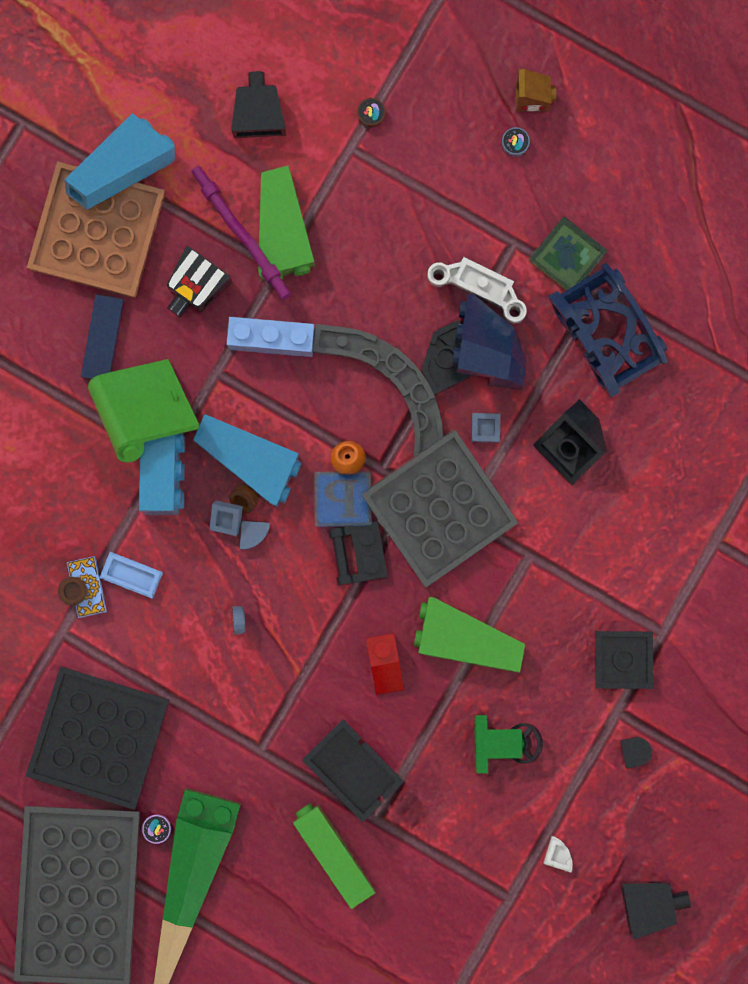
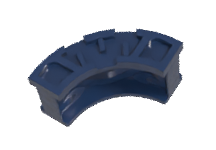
[548,263,668,397]

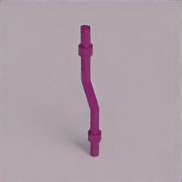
[191,166,291,300]

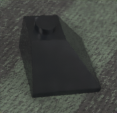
[533,399,607,485]

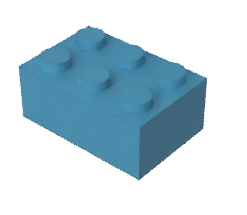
[139,433,185,515]

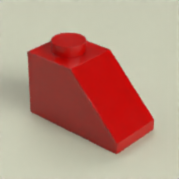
[366,633,404,695]

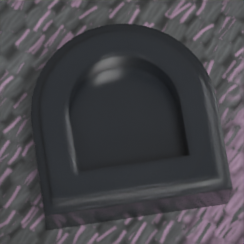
[620,737,652,769]

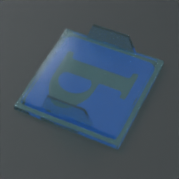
[314,471,372,527]

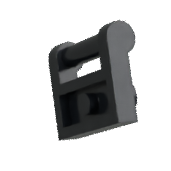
[328,521,388,586]

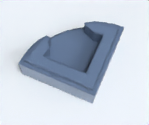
[240,521,270,550]

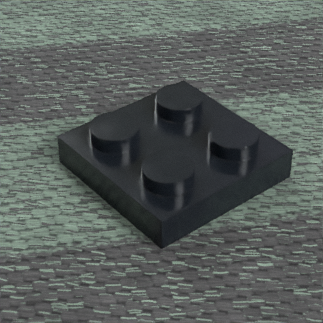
[595,631,653,689]

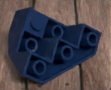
[452,294,527,390]

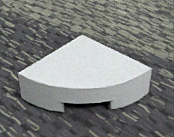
[543,836,573,872]

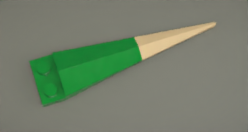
[154,788,241,984]

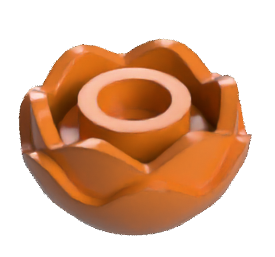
[330,441,366,475]

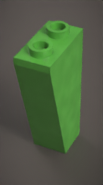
[258,166,315,281]
[414,597,525,673]
[293,803,375,909]

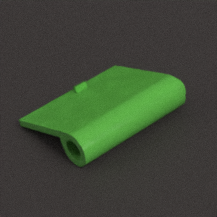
[88,359,199,462]

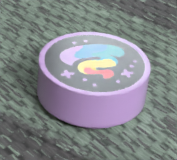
[142,814,172,844]

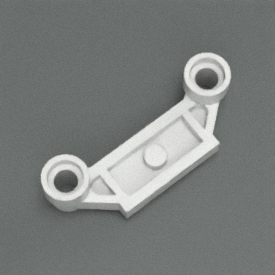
[427,257,527,324]

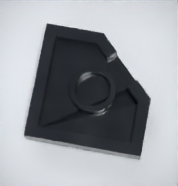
[421,319,475,396]

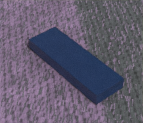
[81,295,124,380]

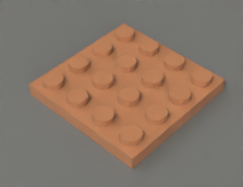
[27,161,166,299]

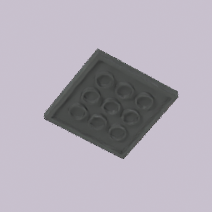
[361,429,518,588]

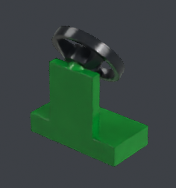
[474,715,543,773]

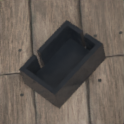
[302,719,404,822]

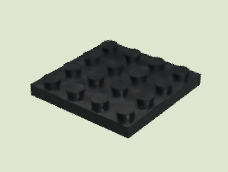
[26,666,170,810]

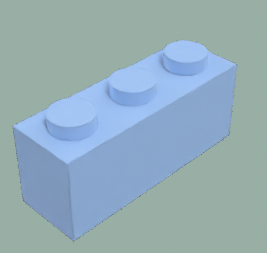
[227,317,315,357]

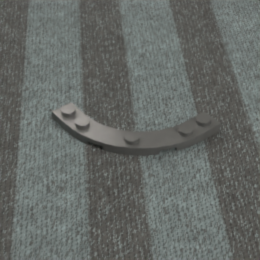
[312,324,443,457]

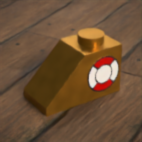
[516,69,556,112]

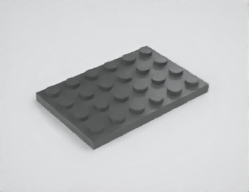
[14,806,140,984]

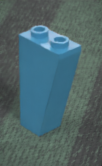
[64,113,175,210]
[193,414,302,508]

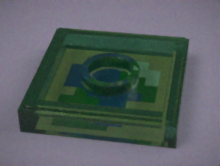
[529,216,608,290]

